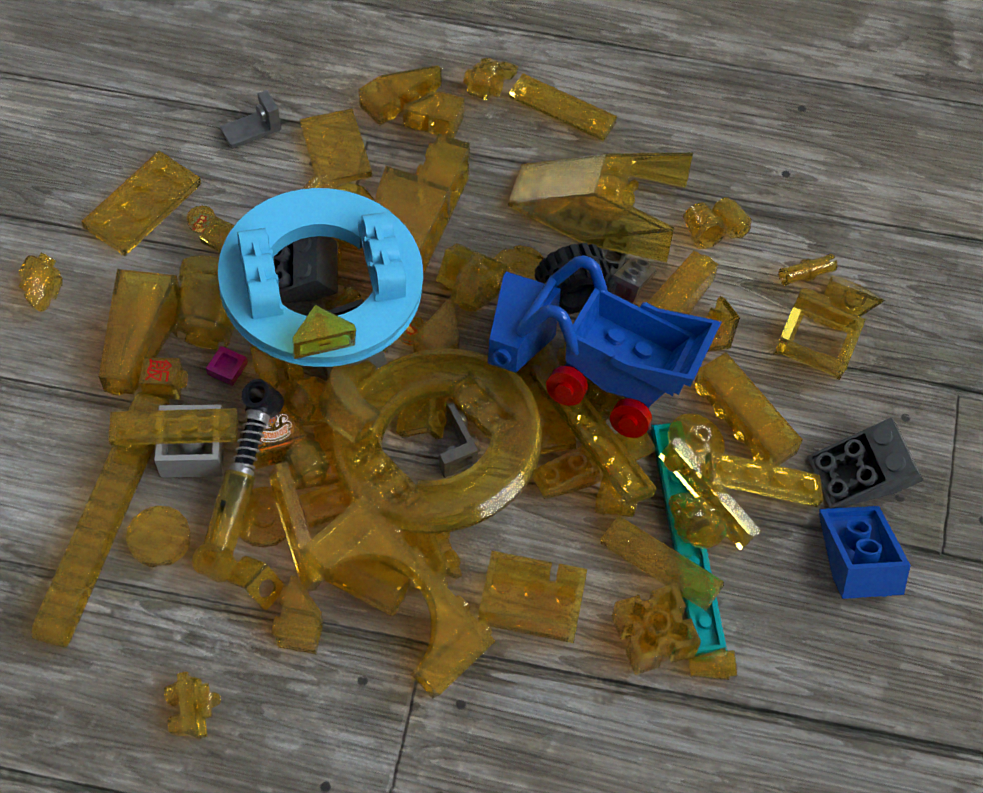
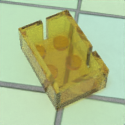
[478,551,587,643]

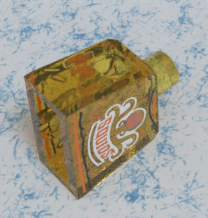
[253,402,310,470]

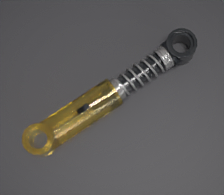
[192,379,284,582]

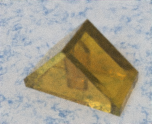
[292,305,356,359]

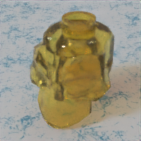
[463,58,519,100]
[18,252,63,312]
[669,493,727,548]

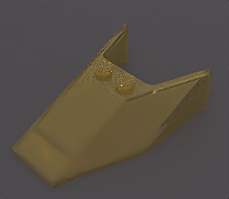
[508,152,694,263]

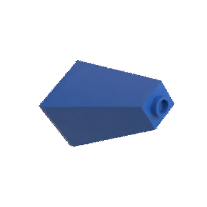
[488,272,561,373]

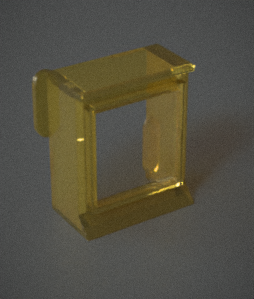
[773,288,866,380]

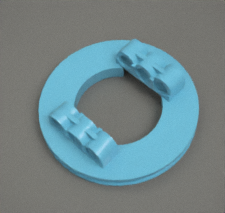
[218,188,423,367]

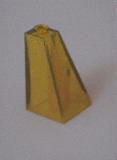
[98,269,185,395]

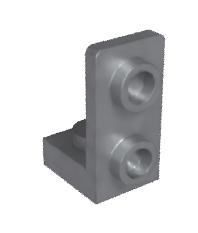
[221,90,281,148]
[611,258,657,305]
[439,402,481,478]

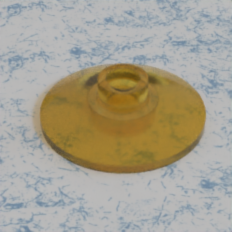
[668,413,725,468]

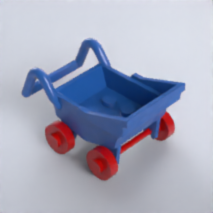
[516,256,722,438]

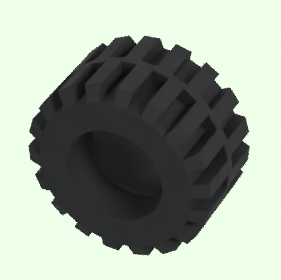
[534,243,614,315]

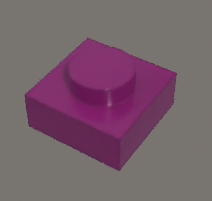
[205,346,248,386]

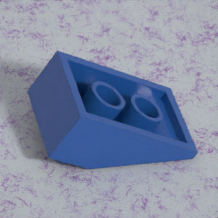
[819,506,911,599]

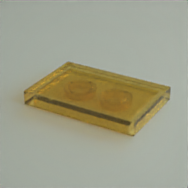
[300,108,372,188]

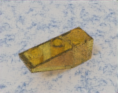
[358,65,442,126]

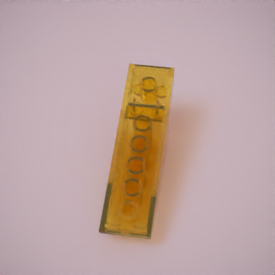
[370,133,470,353]

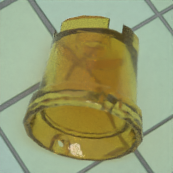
[171,255,235,350]

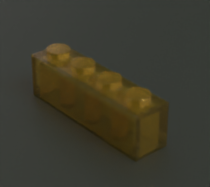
[694,352,803,472]

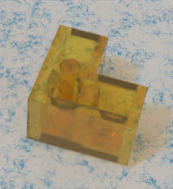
[436,243,508,312]

